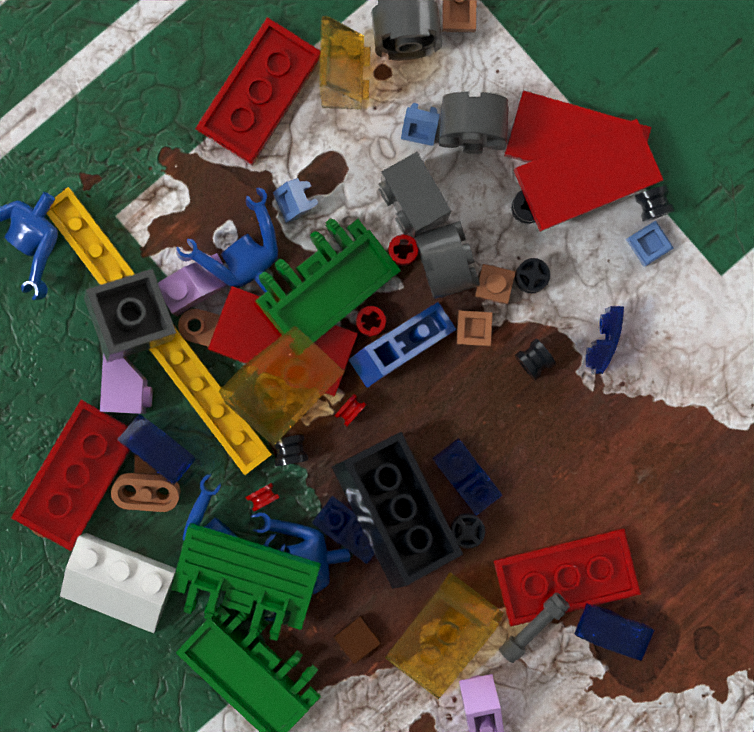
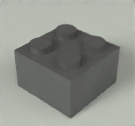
[378,152,451,239]
[84,269,176,363]

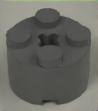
[371,0,442,61]
[439,92,509,154]
[415,221,480,299]

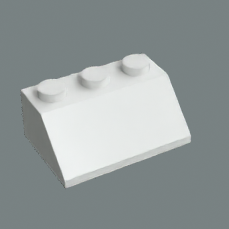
[60,533,176,633]

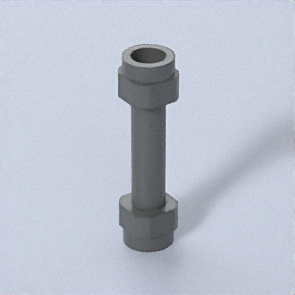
[499,592,570,663]

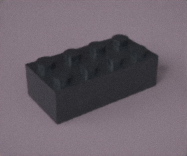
[331,432,463,589]

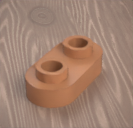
[178,309,220,347]
[111,473,181,512]

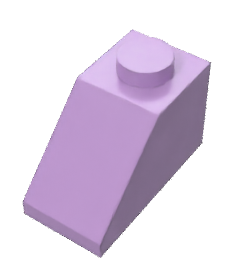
[158,253,229,316]
[100,353,153,414]
[459,674,504,732]

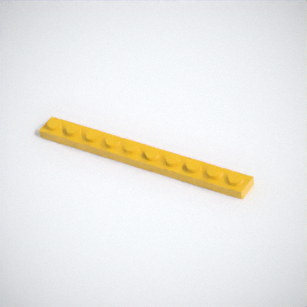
[47,187,273,475]

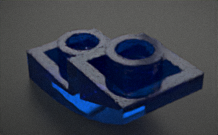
[586,306,624,375]
[117,414,196,485]
[432,438,503,516]
[312,496,375,564]
[574,603,654,661]

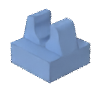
[401,103,440,146]
[273,178,318,223]

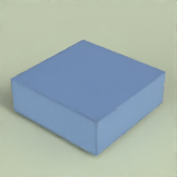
[626,220,674,267]

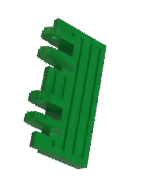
[255,218,401,354]
[171,523,321,641]
[176,603,321,732]

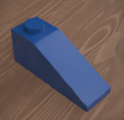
[349,302,456,388]

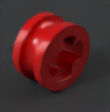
[388,234,419,266]
[356,306,386,337]
[334,394,367,427]
[245,483,280,512]

